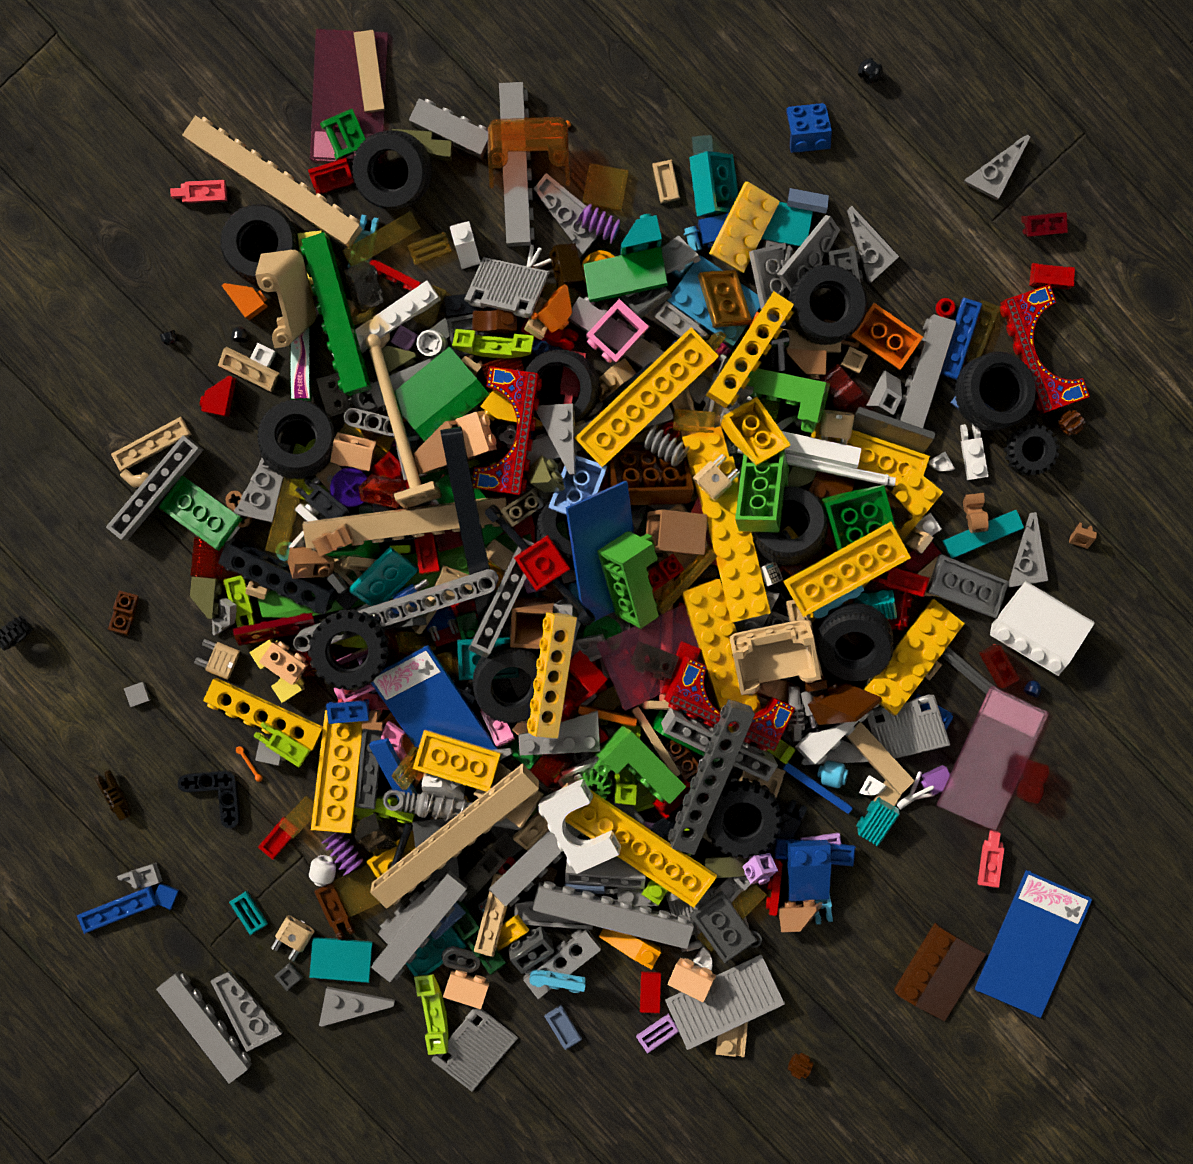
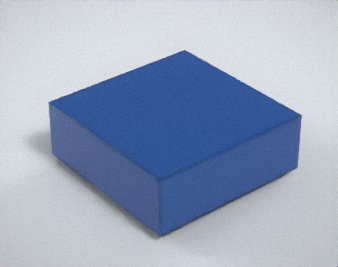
[154,883,179,909]

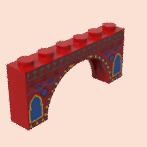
[1000,284,1090,415]
[472,366,542,496]
[664,656,795,752]

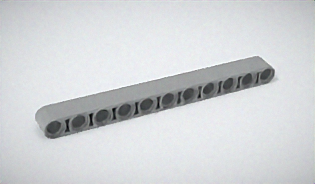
[293,569,499,652]

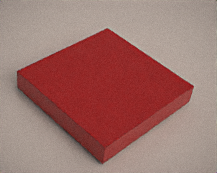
[514,535,571,591]

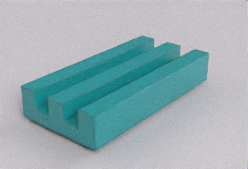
[229,891,268,935]

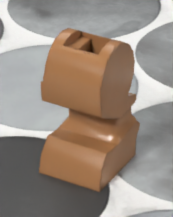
[963,493,988,533]
[312,523,354,556]

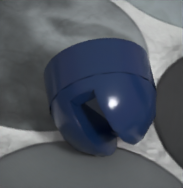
[1023,681,1041,697]

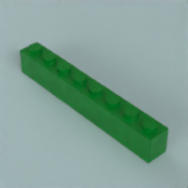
[301,232,372,396]

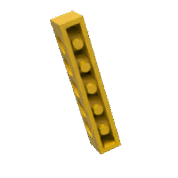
[706,291,794,409]
[527,612,577,738]
[203,678,323,751]

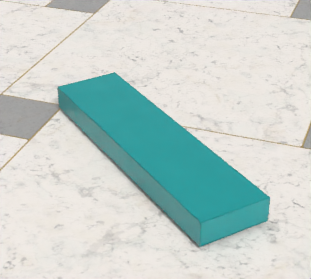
[942,510,1024,559]

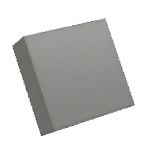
[124,682,151,707]

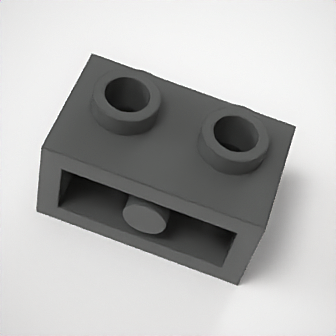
[508,926,554,974]

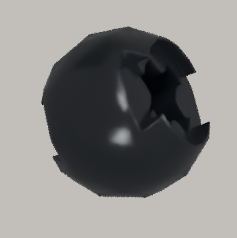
[858,58,883,84]

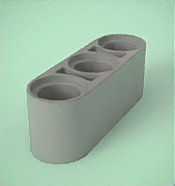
[344,408,395,438]

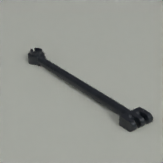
[485,505,596,626]

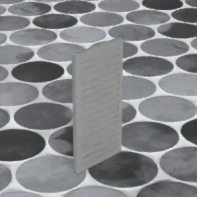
[665,955,785,1050]

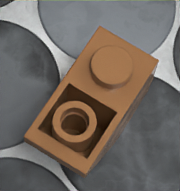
[288,546,335,579]
[778,900,822,932]

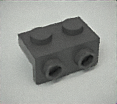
[828,246,863,292]

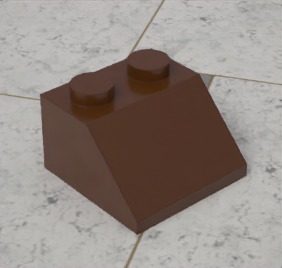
[807,471,856,504]

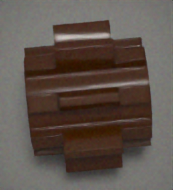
[1058,410,1085,436]
[787,1053,813,1080]

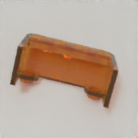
[488,117,570,188]

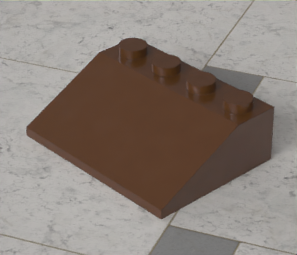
[607,441,694,505]
[894,923,986,1021]

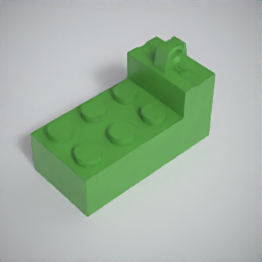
[747,368,830,433]
[735,450,789,532]
[597,531,659,629]
[593,726,686,804]

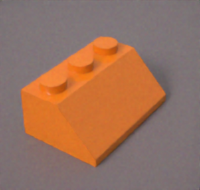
[851,303,923,370]

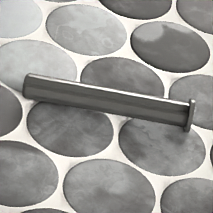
[941,647,1009,697]

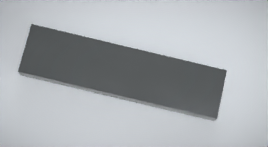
[355,729,383,809]

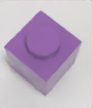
[921,765,954,795]

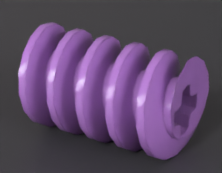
[576,204,620,244]
[321,832,363,876]

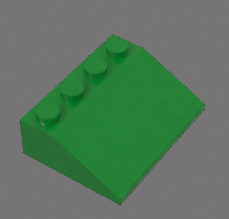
[394,347,489,442]
[822,485,905,563]

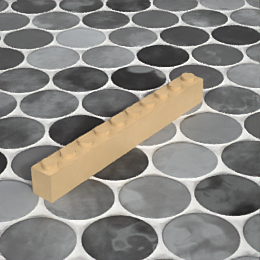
[182,115,363,249]
[302,495,508,551]
[370,763,539,909]

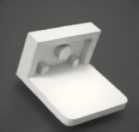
[289,504,321,548]

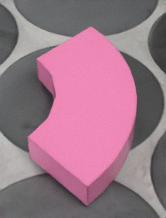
[381,721,411,768]

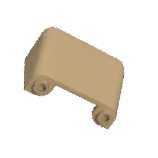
[255,250,316,348]
[730,620,821,695]

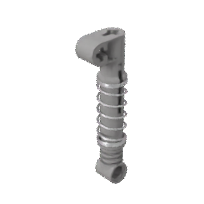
[383,790,521,830]

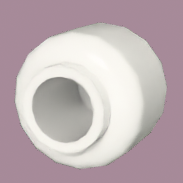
[309,855,336,886]

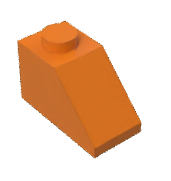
[221,283,268,320]
[537,284,572,333]

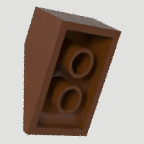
[807,682,883,725]

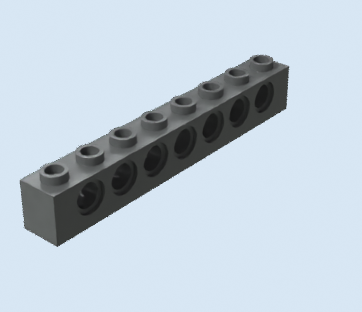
[668,699,755,855]

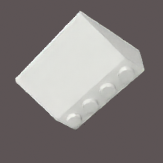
[990,581,1094,676]

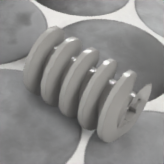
[644,425,689,467]

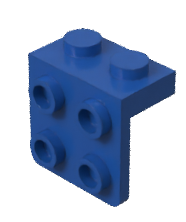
[786,103,832,153]

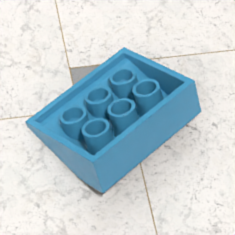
[667,255,760,349]

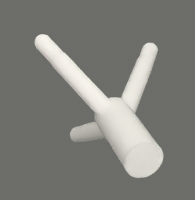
[527,245,551,269]
[896,771,935,810]

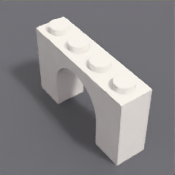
[538,779,621,874]

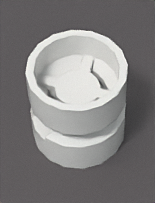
[417,330,448,357]

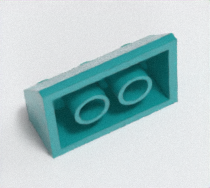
[689,151,738,218]
[620,214,662,256]

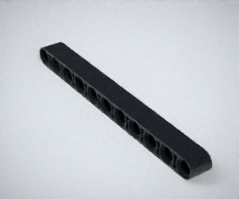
[440,426,503,636]

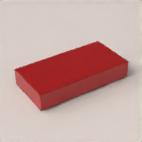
[258,816,299,860]
[640,971,661,1013]

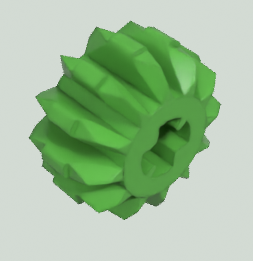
[579,769,612,800]

